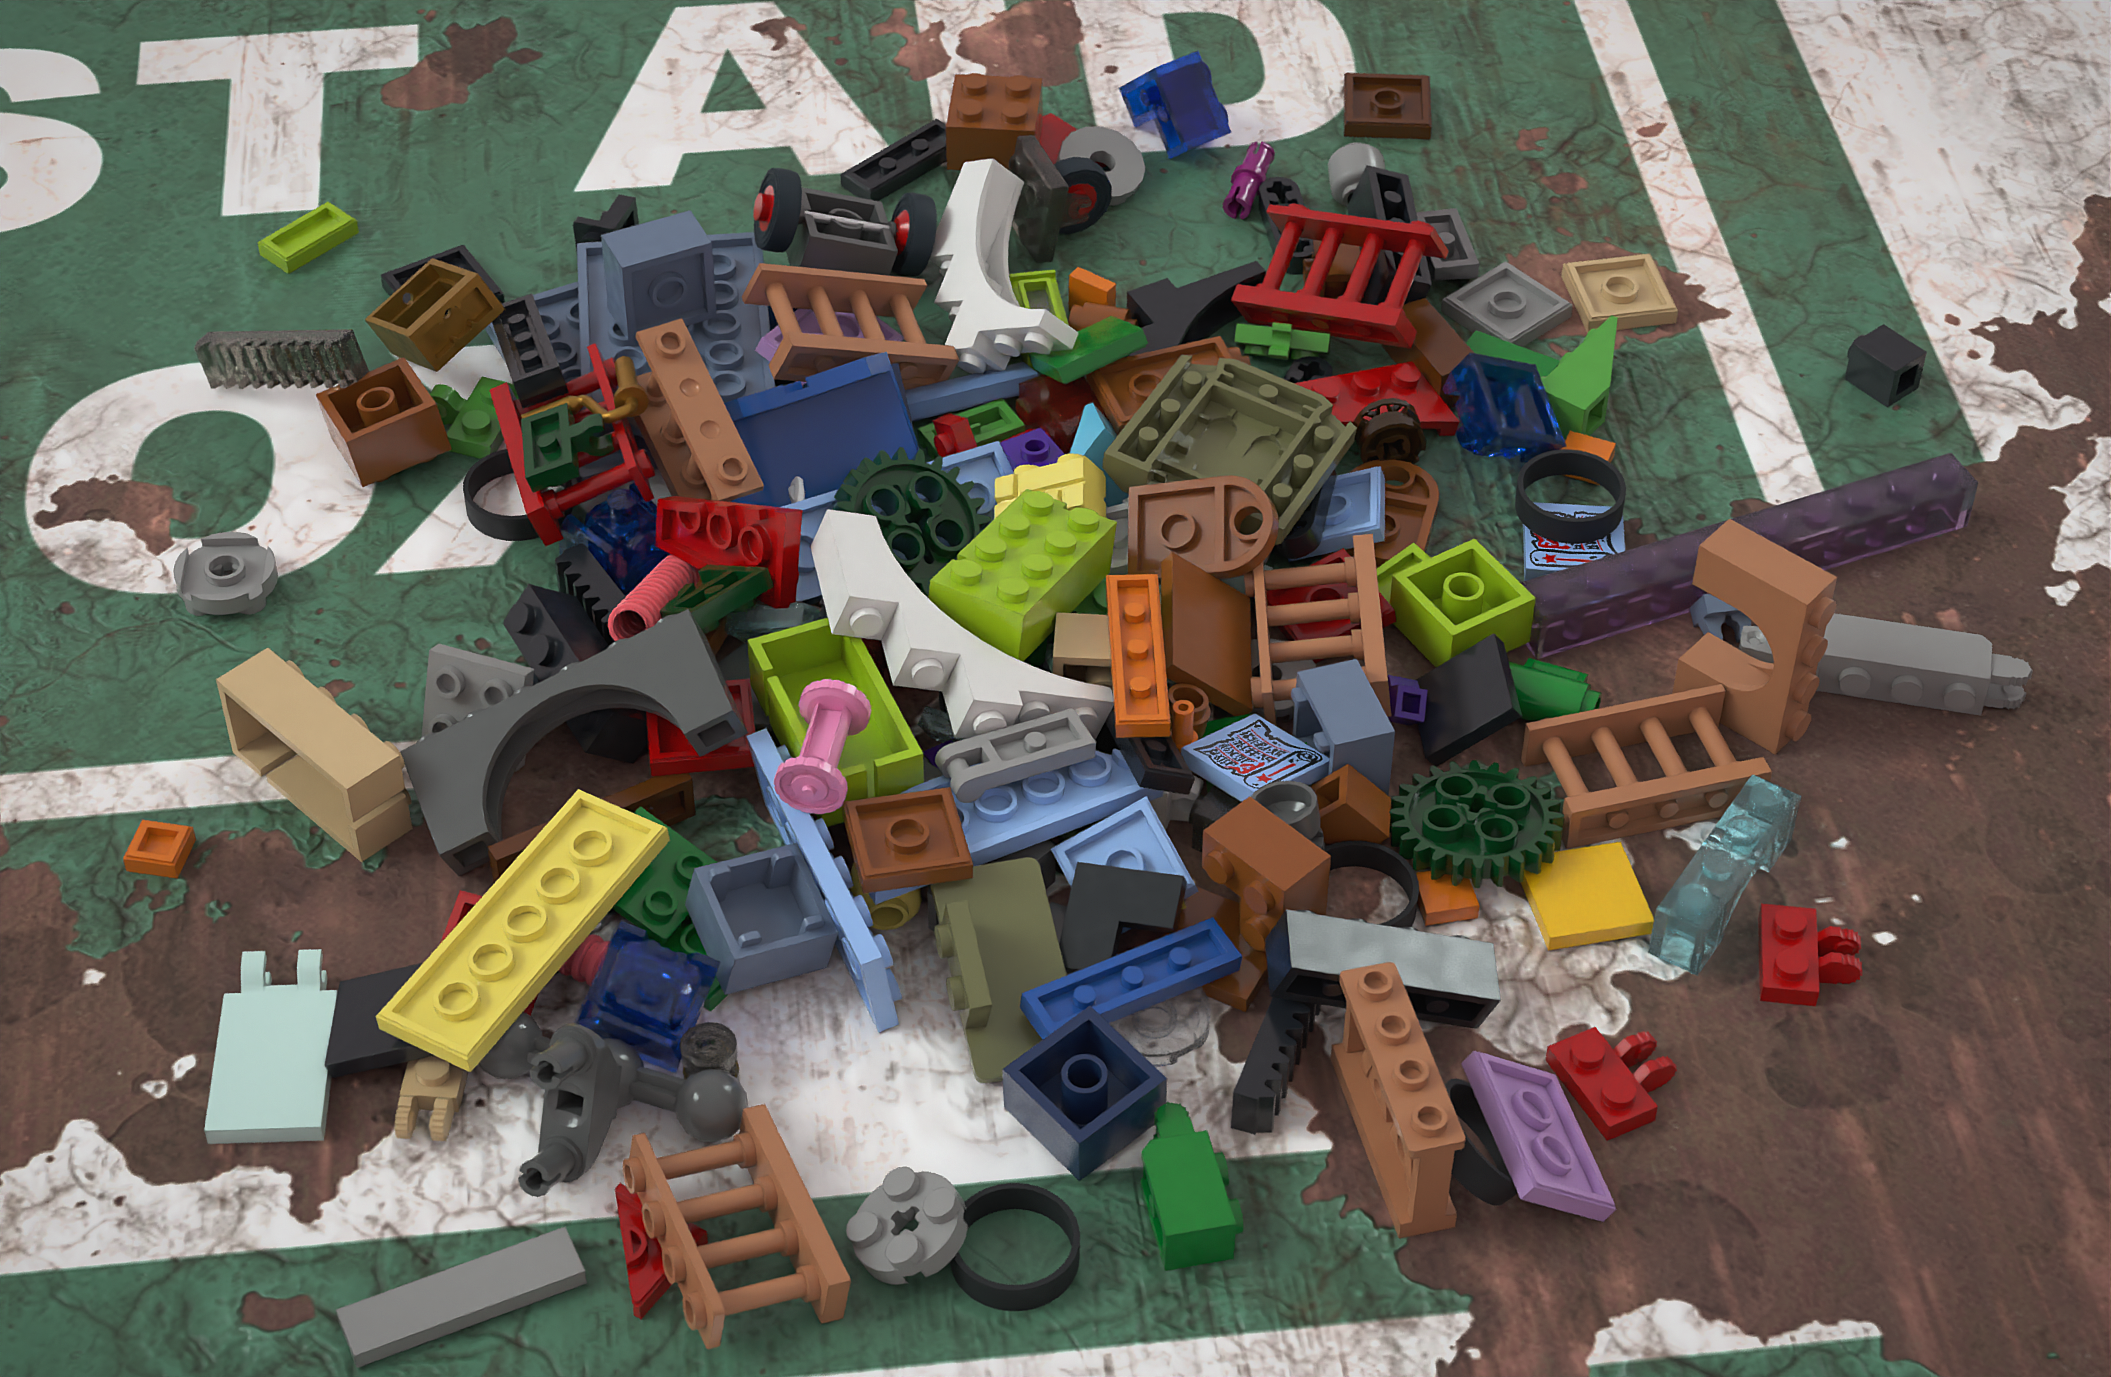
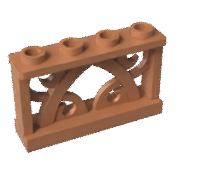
[1330,962,1466,1239]

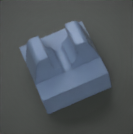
[1690,594,1751,643]

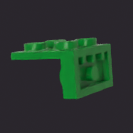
[612,806,717,944]

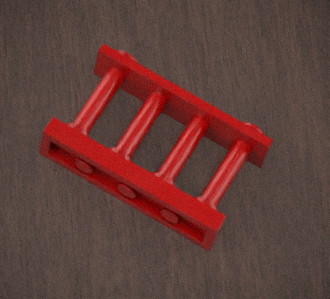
[1231,204,1449,349]
[489,343,656,547]

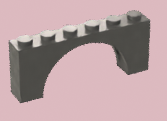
[400,609,748,877]

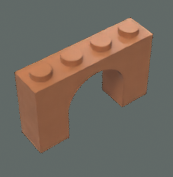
[1672,519,1837,754]

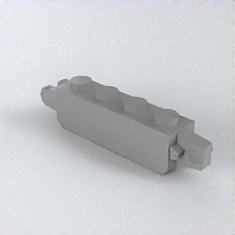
[1739,613,2033,715]

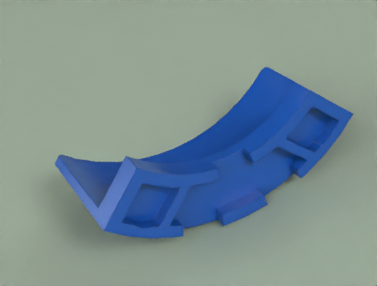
[724,352,919,507]

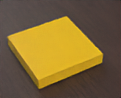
[1521,842,1655,951]

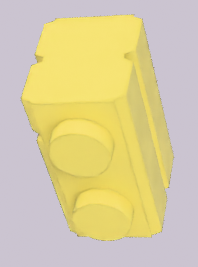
[994,454,1106,519]

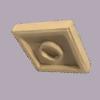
[1561,254,1678,333]

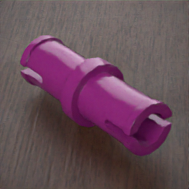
[1222,141,1275,219]

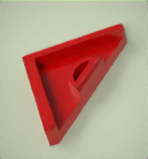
[615,1183,708,1319]

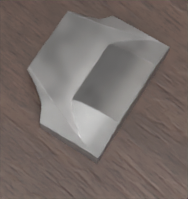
[1416,208,1479,280]

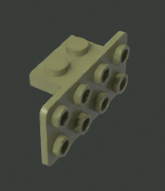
[931,857,1066,1084]

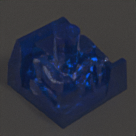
[1443,353,1566,463]
[559,482,670,597]
[574,921,721,1074]

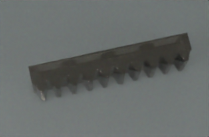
[194,329,369,389]

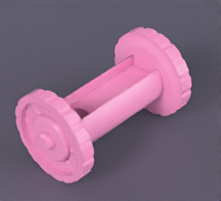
[774,679,871,814]

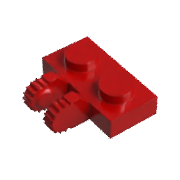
[1758,903,1863,1006]
[1545,1027,1677,1141]

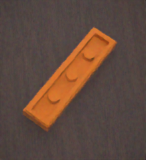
[1106,574,1170,738]

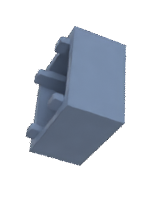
[601,210,717,342]
[1291,659,1395,795]
[685,843,838,995]

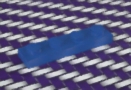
[1020,917,1243,1040]

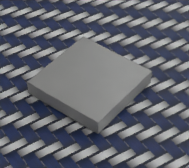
[1441,261,1573,347]

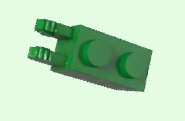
[1140,1101,1244,1271]

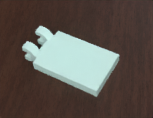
[204,949,338,1144]

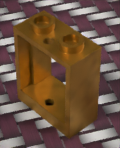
[365,258,505,372]

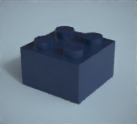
[1002,1006,1167,1181]

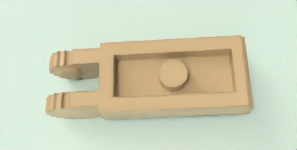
[394,1055,469,1141]

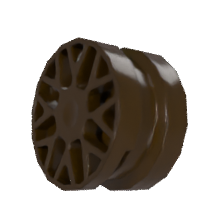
[1353,398,1426,465]

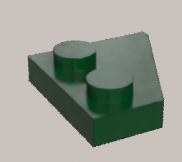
[660,565,774,634]

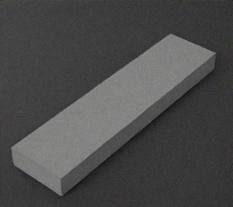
[336,1227,587,1368]

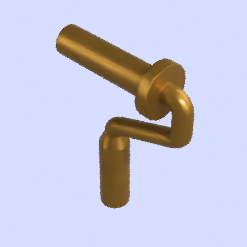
[521,356,649,424]

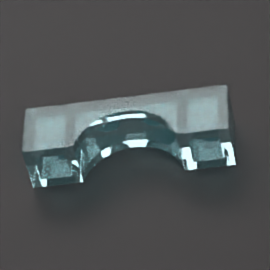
[1648,774,1801,976]

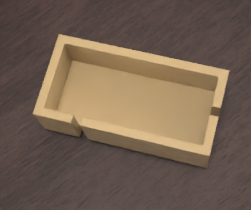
[216,648,413,862]

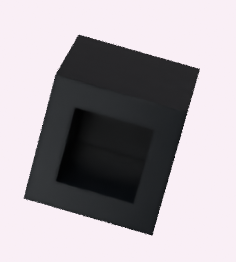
[1845,324,1927,408]

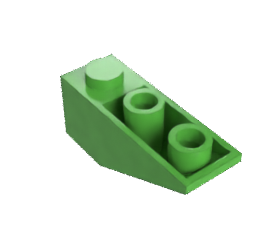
[1530,315,1618,440]

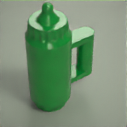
[1509,658,1602,722]

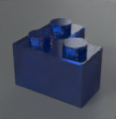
[1119,51,1232,159]

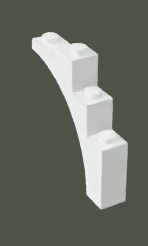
[930,159,1078,374]
[810,509,1114,739]

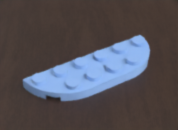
[869,748,1163,905]

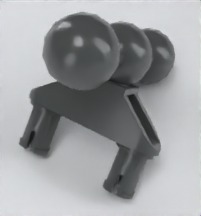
[478,1012,748,1197]

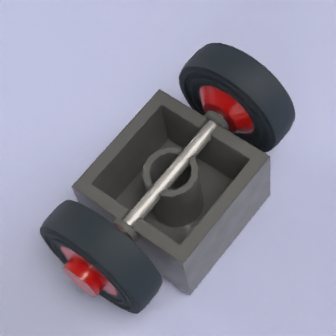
[753,168,937,276]

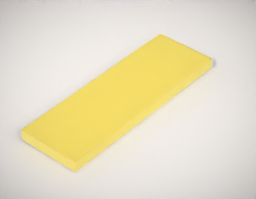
[376,789,670,1073]

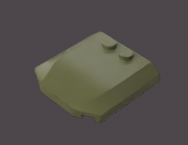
[1102,355,1357,545]

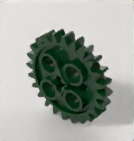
[832,447,991,597]
[1389,760,1564,888]

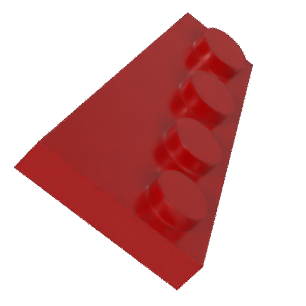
[1294,361,1460,436]
[655,496,802,611]

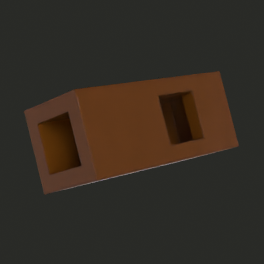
[1382,298,1483,408]

